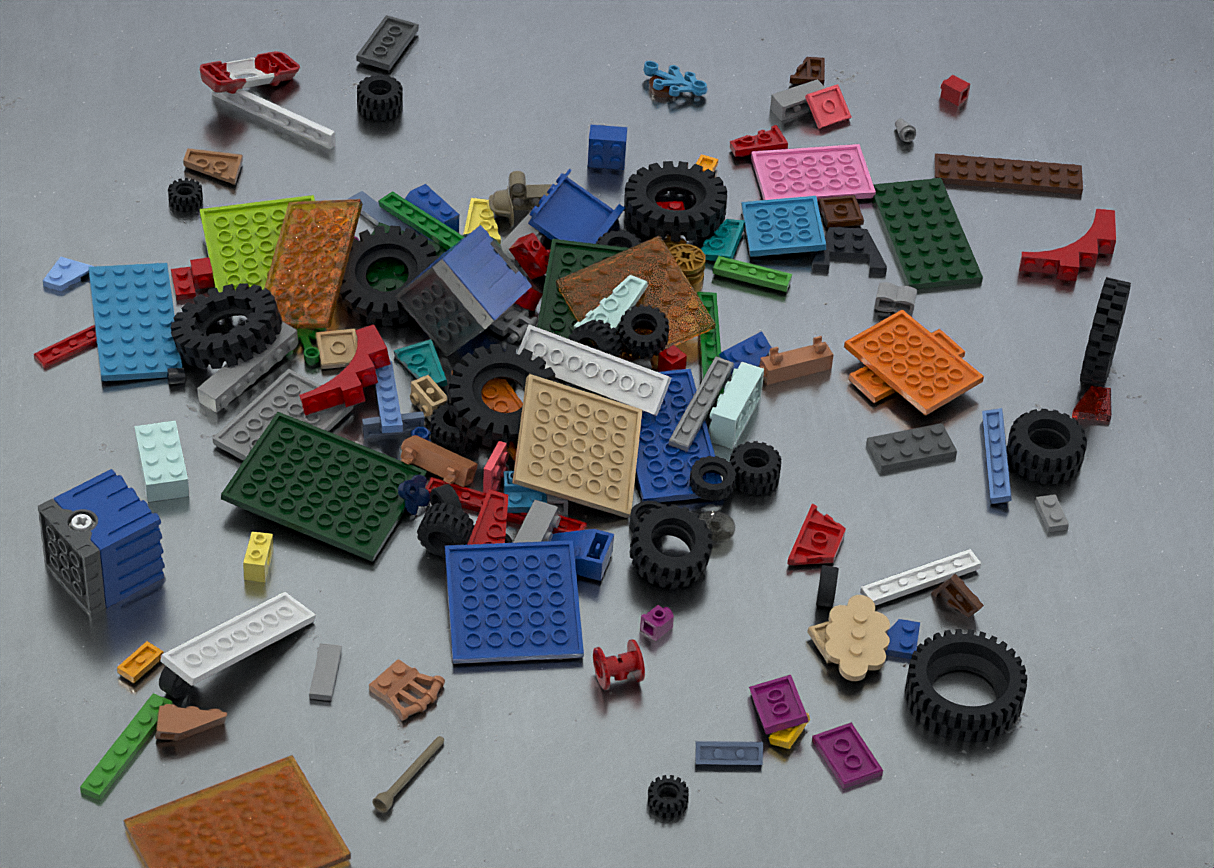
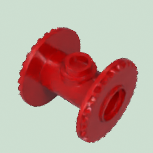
[593,639,645,690]

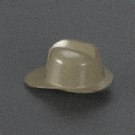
[489,186,514,226]

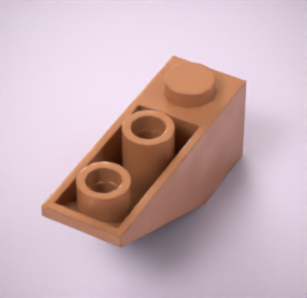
[155,704,227,741]

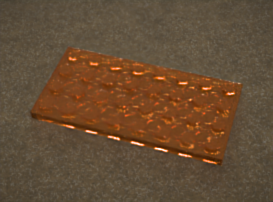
[264,199,363,329]

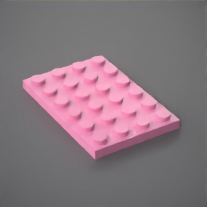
[751,144,876,202]

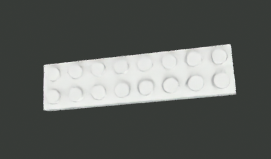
[517,325,672,416]
[161,592,316,686]

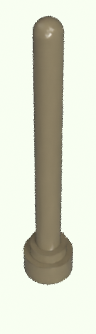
[372,736,444,813]

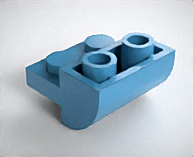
[503,471,547,513]

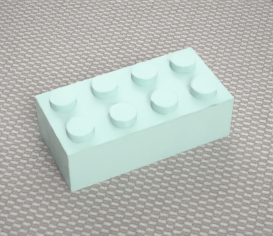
[708,362,764,449]
[134,421,189,502]

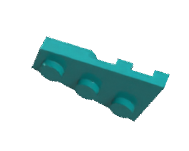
[701,219,745,261]

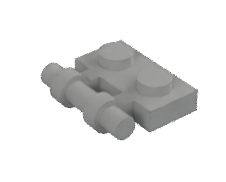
[488,303,538,343]

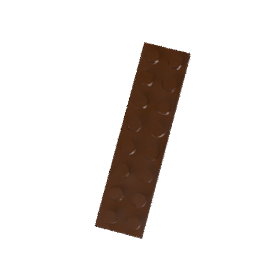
[934,153,1083,195]

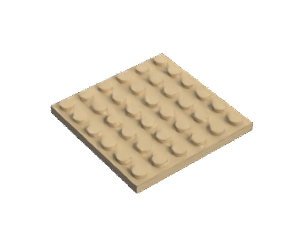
[512,374,642,518]

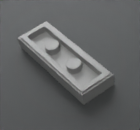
[309,643,342,701]

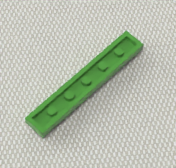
[80,693,172,801]

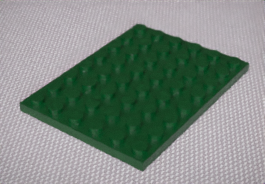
[221,412,427,562]

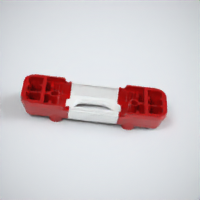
[199,51,300,94]

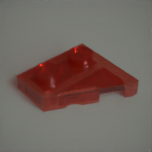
[1072,386,1112,421]

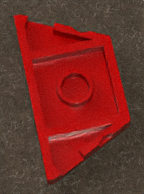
[787,504,846,565]

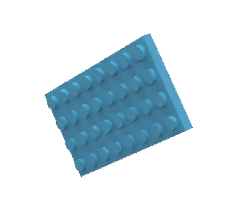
[89,263,182,381]

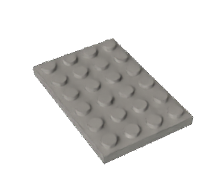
[212,369,353,460]

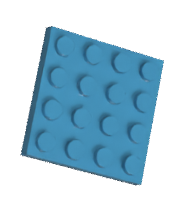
[741,196,826,257]

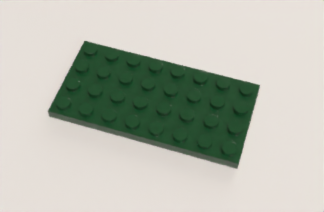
[872,178,983,290]

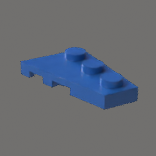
[719,331,772,375]

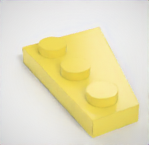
[463,198,501,245]

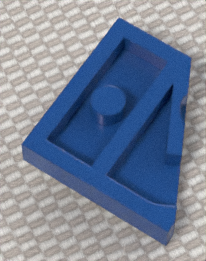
[885,619,920,659]

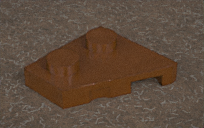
[931,574,984,618]

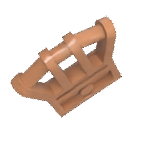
[369,659,445,721]

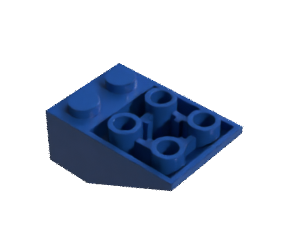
[551,529,614,581]

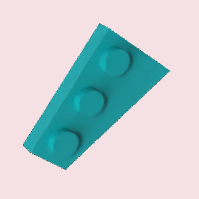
[393,339,448,387]

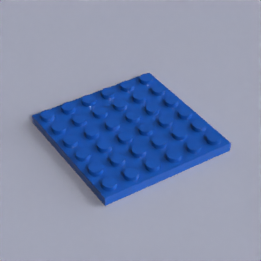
[445,540,584,664]

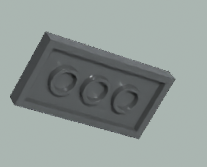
[356,15,419,70]
[866,423,957,472]

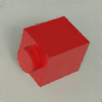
[940,75,970,106]
[190,257,214,290]
[657,345,687,372]

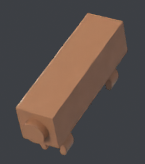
[759,336,834,385]
[400,435,478,487]

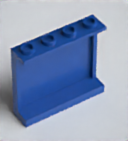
[528,169,625,244]

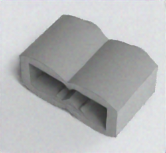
[874,282,917,316]

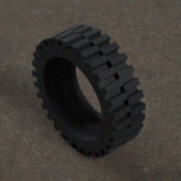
[905,629,1028,743]

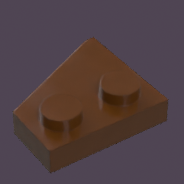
[789,57,825,86]

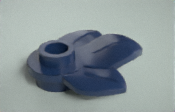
[398,475,431,516]

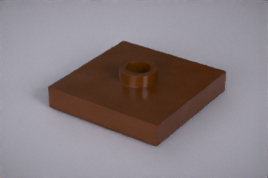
[818,195,864,228]

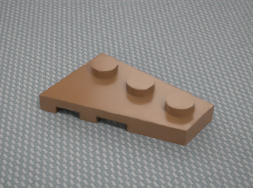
[183,148,243,185]

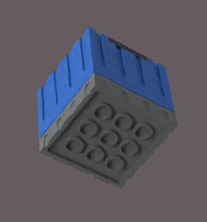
[395,225,532,357]
[37,469,165,616]

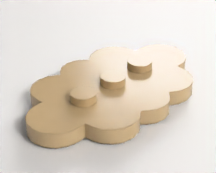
[824,595,890,681]

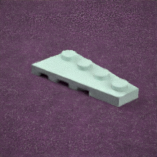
[574,275,648,333]

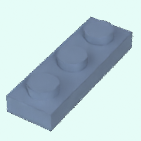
[362,411,424,439]
[695,741,763,765]

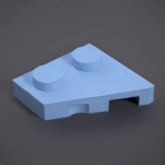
[43,257,95,291]

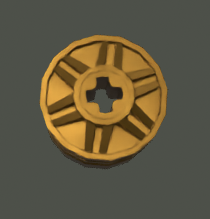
[664,244,706,295]

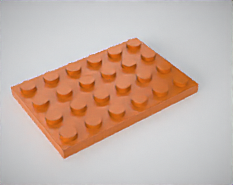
[844,310,984,416]

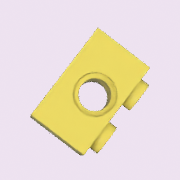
[243,532,274,582]

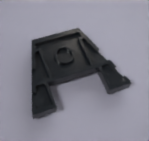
[812,227,887,274]

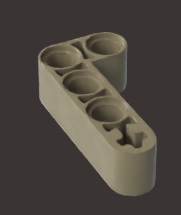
[508,171,557,210]

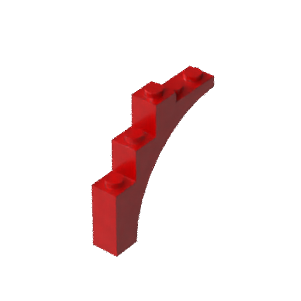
[1019,209,1116,281]
[299,325,391,416]

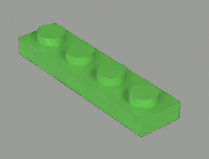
[712,256,792,292]

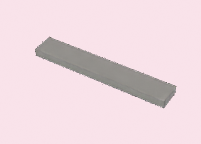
[669,357,734,452]

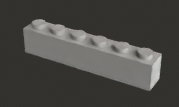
[197,322,298,413]

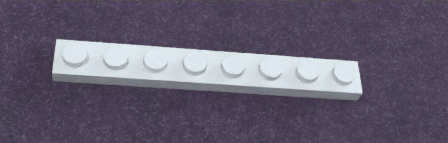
[211,89,335,149]

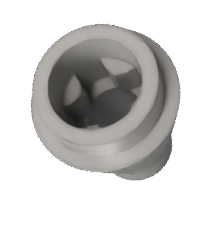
[895,118,916,142]

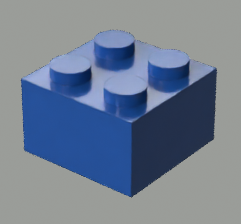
[587,124,628,170]

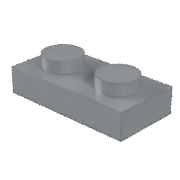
[1035,494,1069,532]

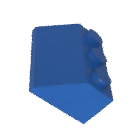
[405,184,460,242]

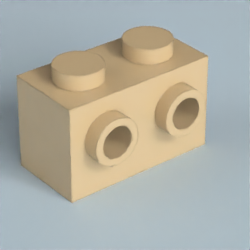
[410,375,447,422]

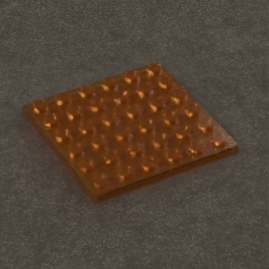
[556,235,716,362]

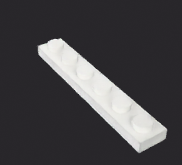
[860,549,981,605]

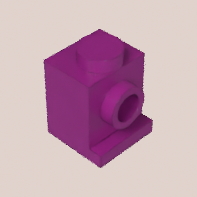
[640,605,674,641]

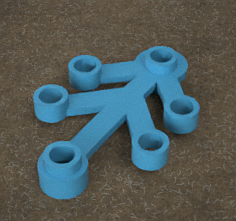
[643,61,708,97]

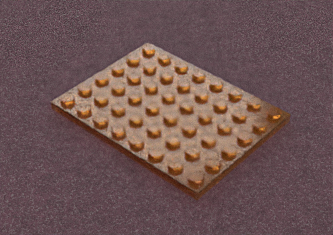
[123,755,351,868]

